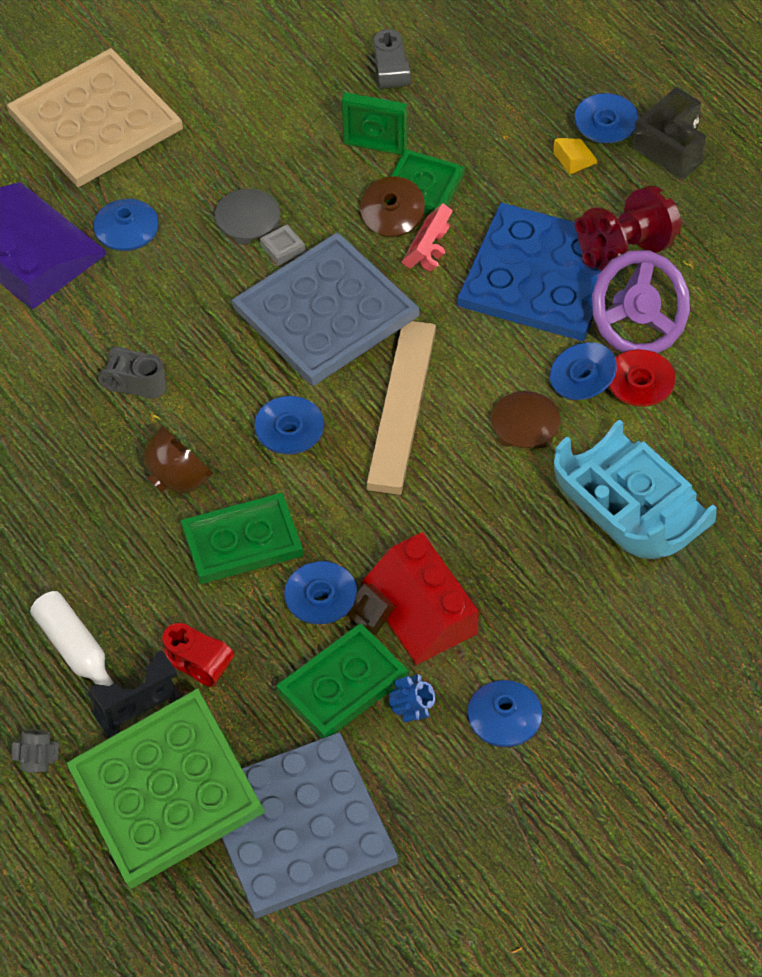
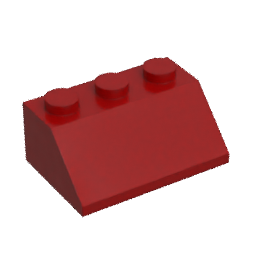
[361,532,479,666]

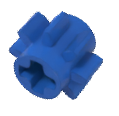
[389,675,435,722]

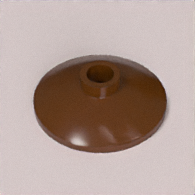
[360,176,425,237]

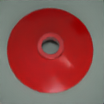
[608,349,676,407]

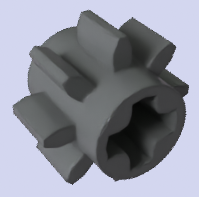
[11,730,59,772]

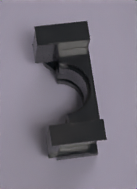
[87,650,182,739]

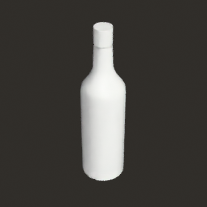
[30,591,114,686]

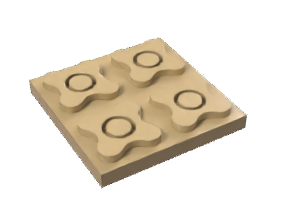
[7,48,183,188]

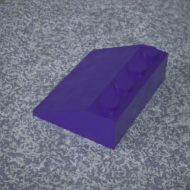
[0,182,106,310]

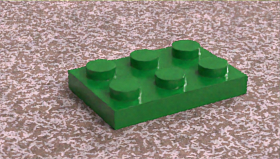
[181,492,303,585]
[276,623,409,739]

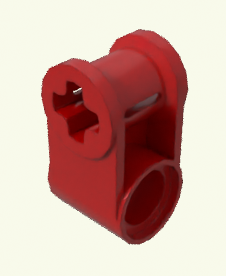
[162,623,235,687]

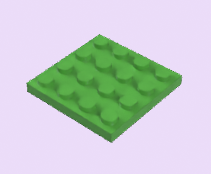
[66,689,265,889]

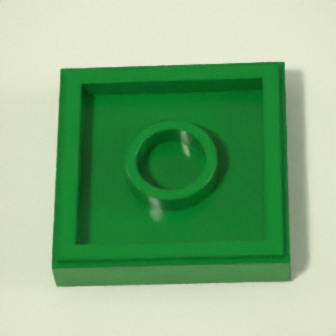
[342,92,407,155]
[386,149,465,215]

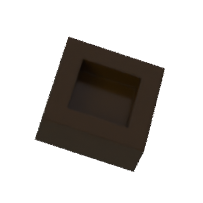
[347,584,396,635]

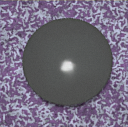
[215,189,280,244]

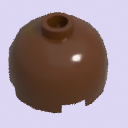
[144,426,213,494]

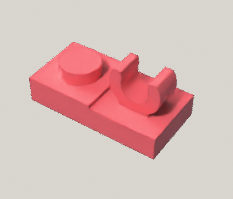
[401,203,453,271]

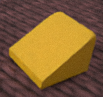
[553,138,597,175]

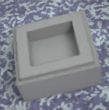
[260,224,305,266]

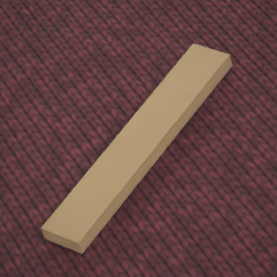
[367,321,436,495]

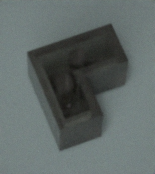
[633,87,706,180]

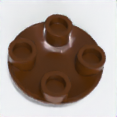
[491,391,560,448]

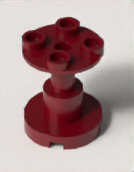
[574,186,681,271]

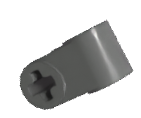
[374,29,411,90]
[98,347,167,399]

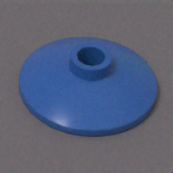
[575,93,638,143]
[93,199,158,251]
[550,342,617,400]
[255,396,324,454]
[284,561,357,624]
[468,680,542,747]

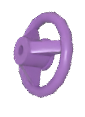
[592,250,690,353]

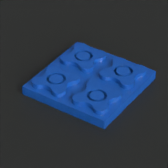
[458,202,602,342]

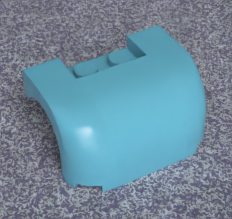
[554,420,717,559]

